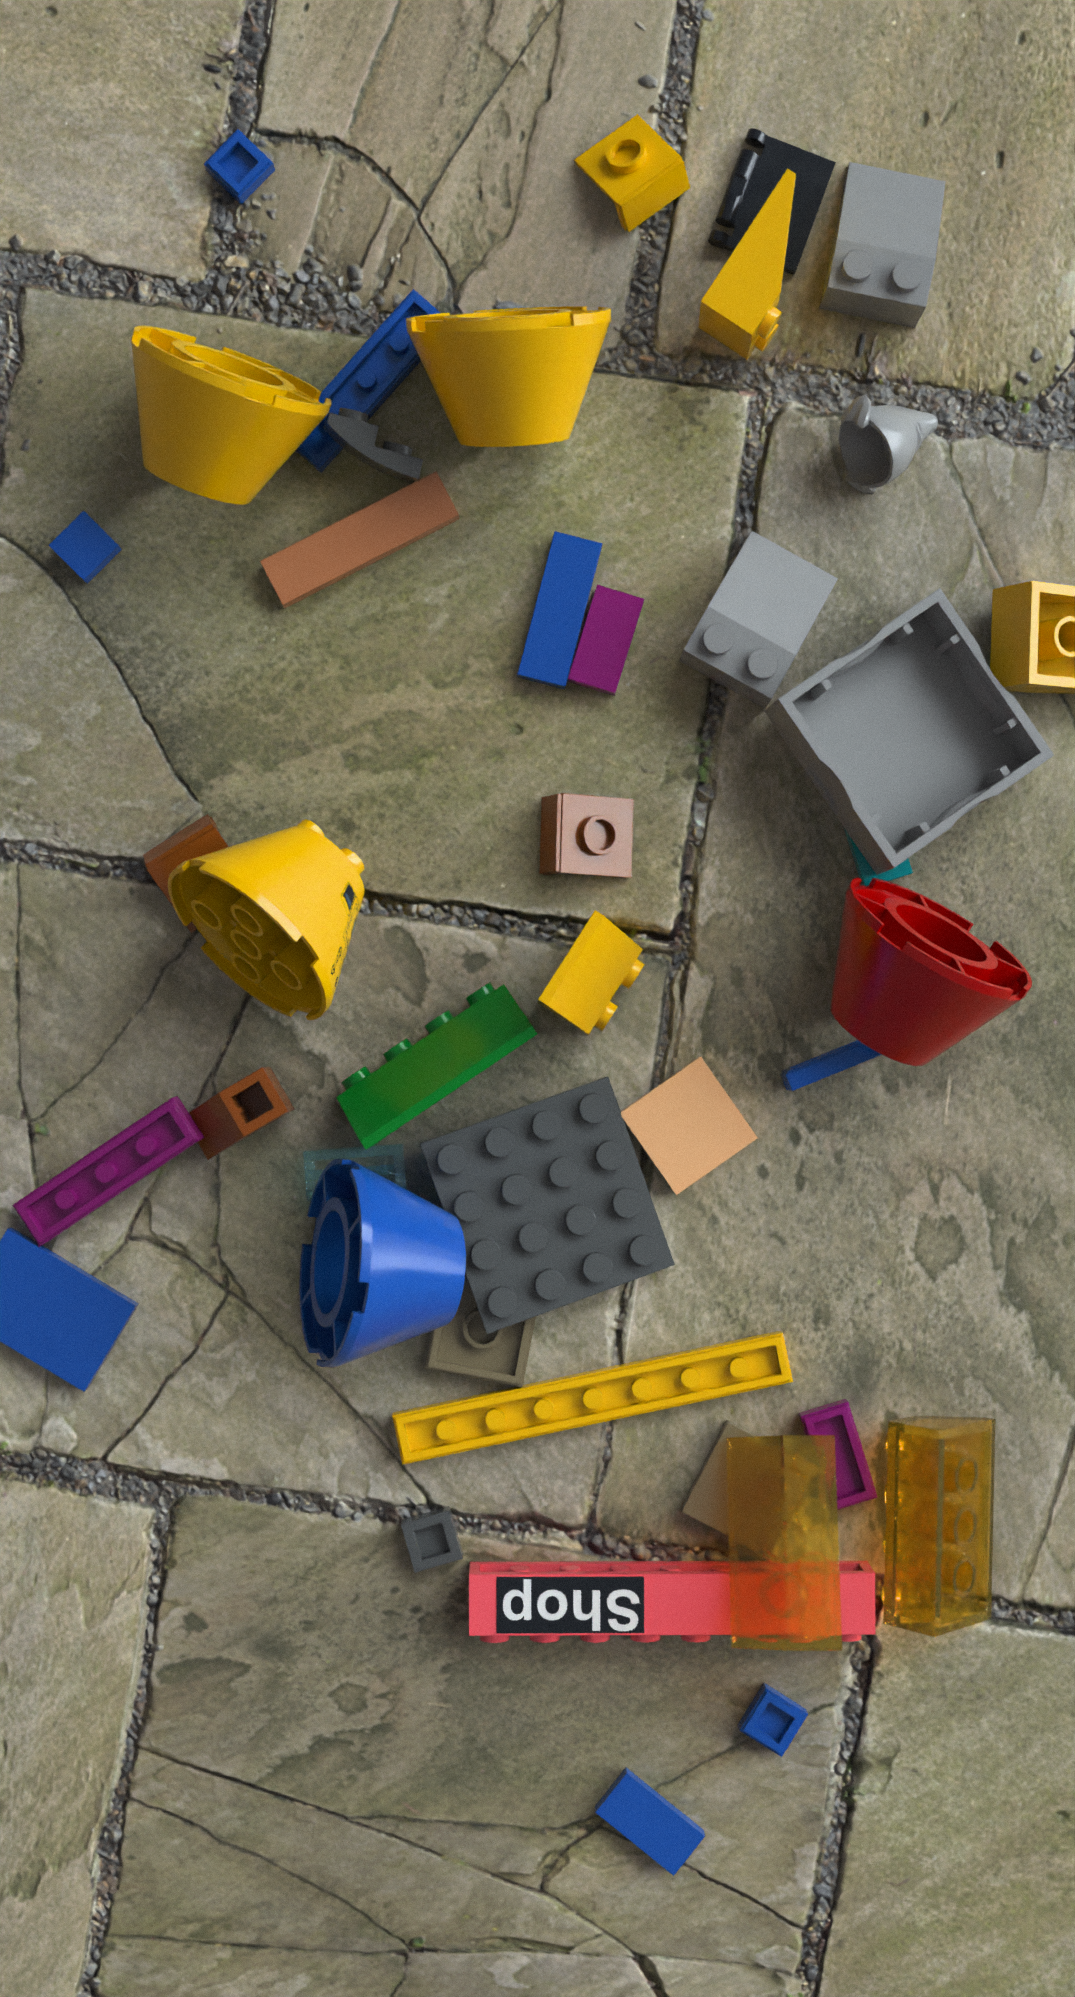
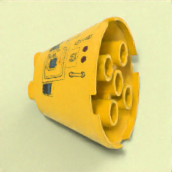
[168,819,365,1020]

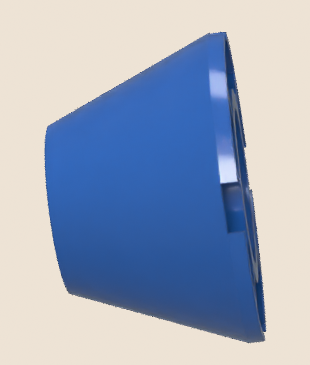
[299,1158,466,1368]

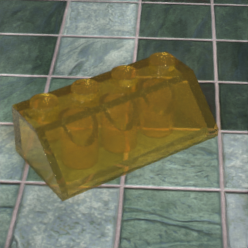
[882,1416,996,1637]
[726,1435,842,1651]

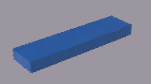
[296,289,440,473]

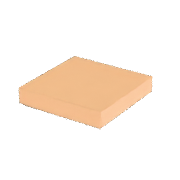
[621,1056,758,1195]

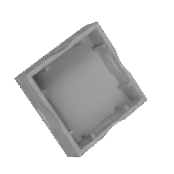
[764,588,1054,875]

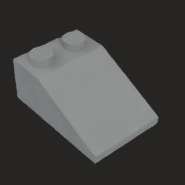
[819,162,946,328]
[679,531,838,709]

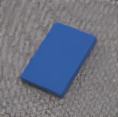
[0,1227,139,1392]

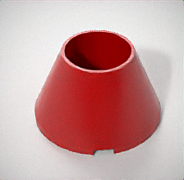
[830,877,1032,1066]

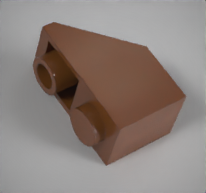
[189,1067,295,1160]

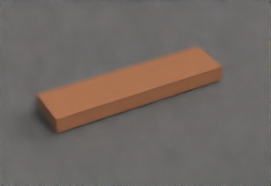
[260,471,459,609]

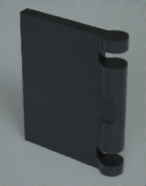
[708,128,836,275]

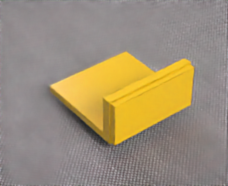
[574,114,690,232]

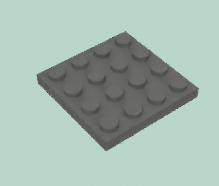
[419,1077,675,1334]

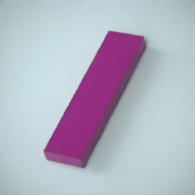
[13,1096,205,1247]

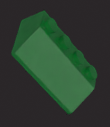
[336,982,538,1150]

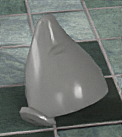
[838,394,938,494]

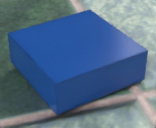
[204,129,275,204]
[49,510,122,584]
[738,1683,808,1757]

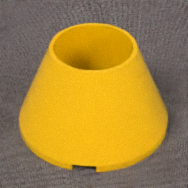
[406,306,611,447]
[131,326,332,505]

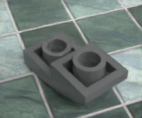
[323,408,423,484]

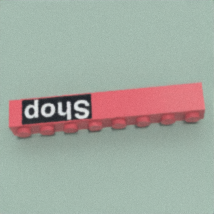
[469,1561,876,1643]

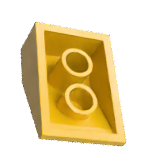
[698,168,796,360]
[990,581,1075,694]
[538,910,645,1035]

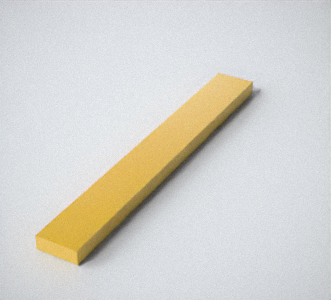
[392,1331,793,1465]

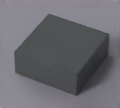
[401,1506,463,1573]

